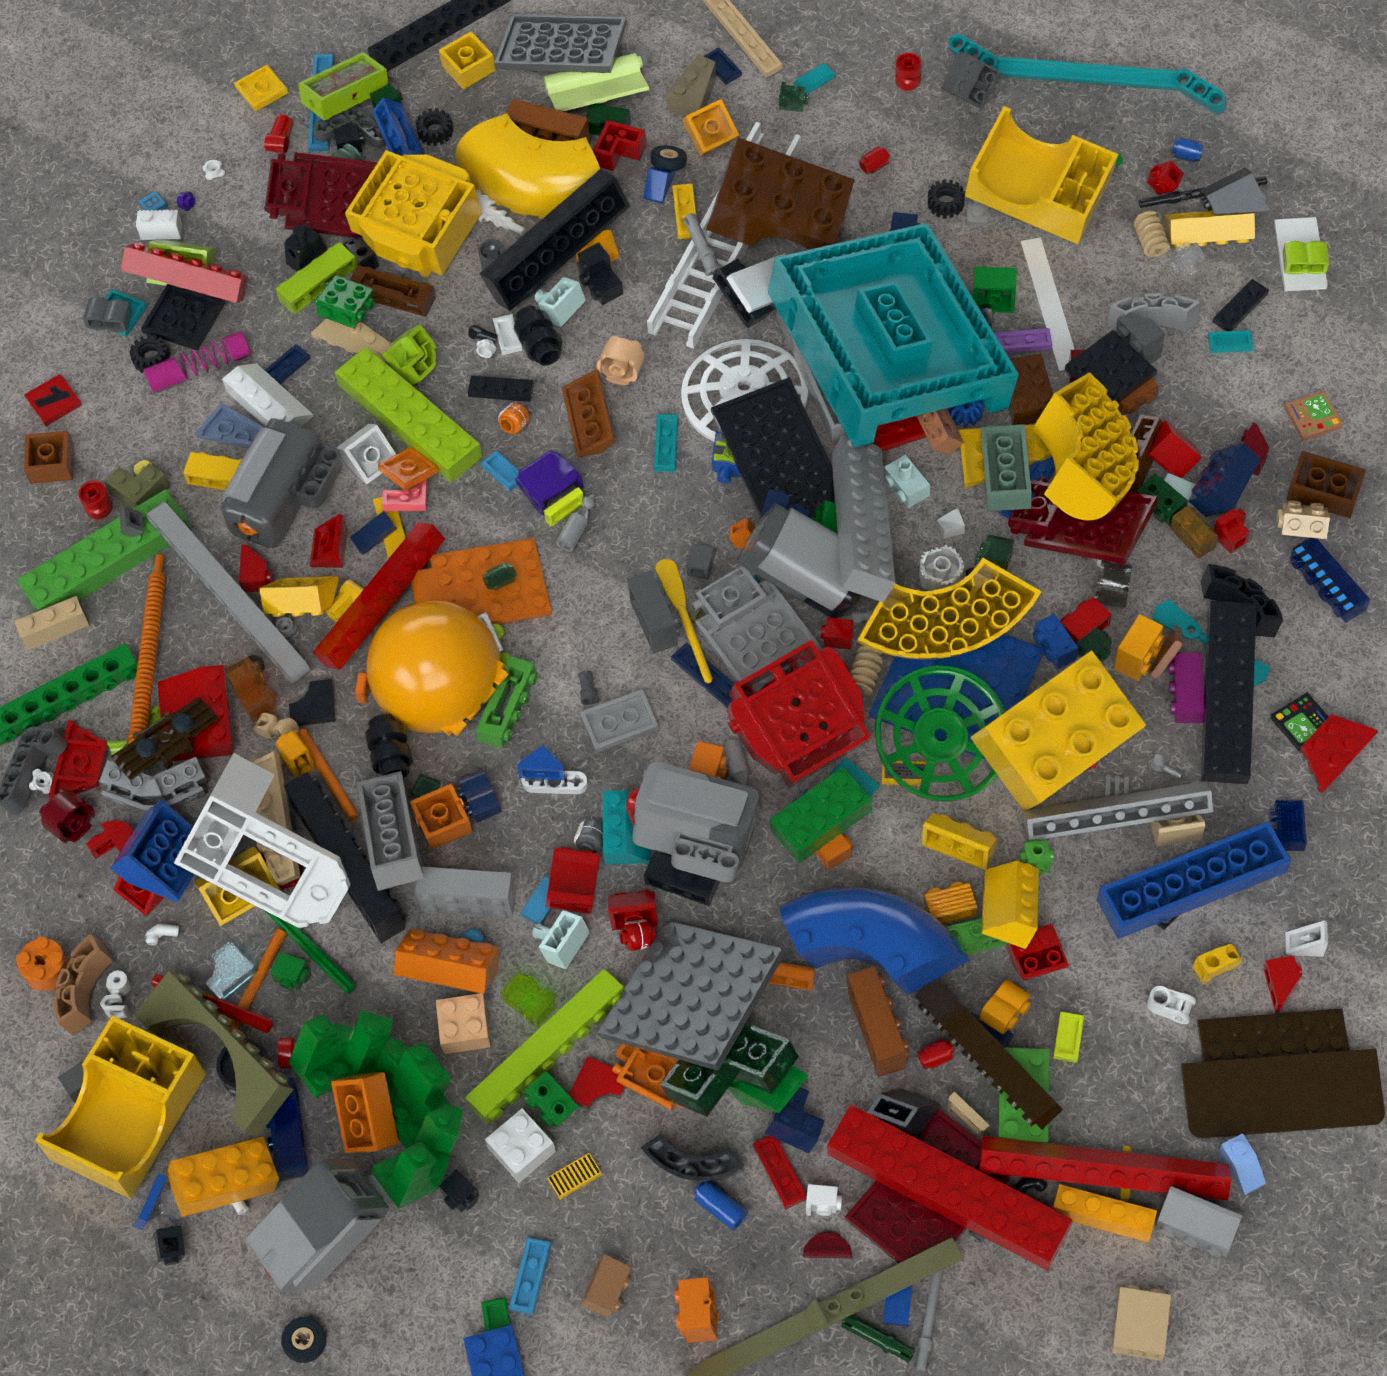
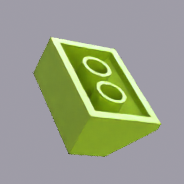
[146,239,216,286]

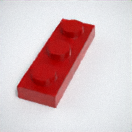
[753,1136,807,1210]

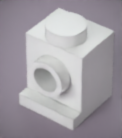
[806,1184,842,1216]

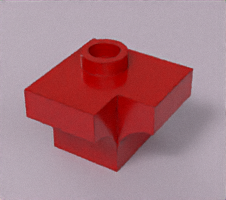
[1214,508,1250,554]

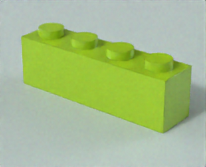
[276,242,357,315]

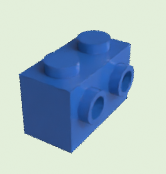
[1033,613,1078,670]

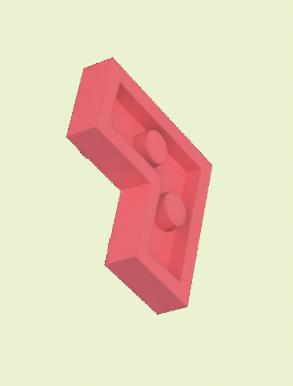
[382,479,427,511]

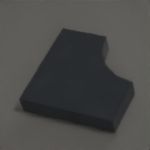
[289,679,336,726]

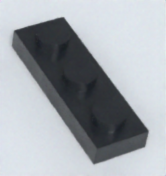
[1213,279,1269,331]
[468,375,534,402]

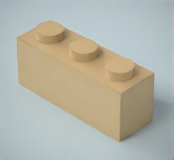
[14,596,89,651]

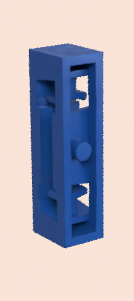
[372,98,424,156]

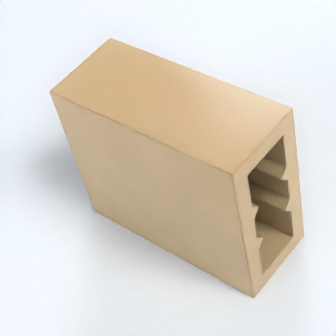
[1112,1285,1171,1361]

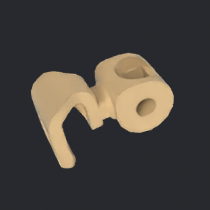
[254,713,300,739]

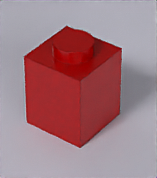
[820,617,854,650]

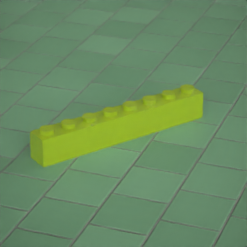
[465,969,624,1124]

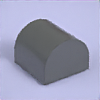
[120,507,144,537]

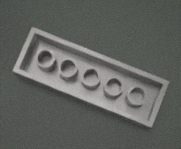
[357,771,424,891]

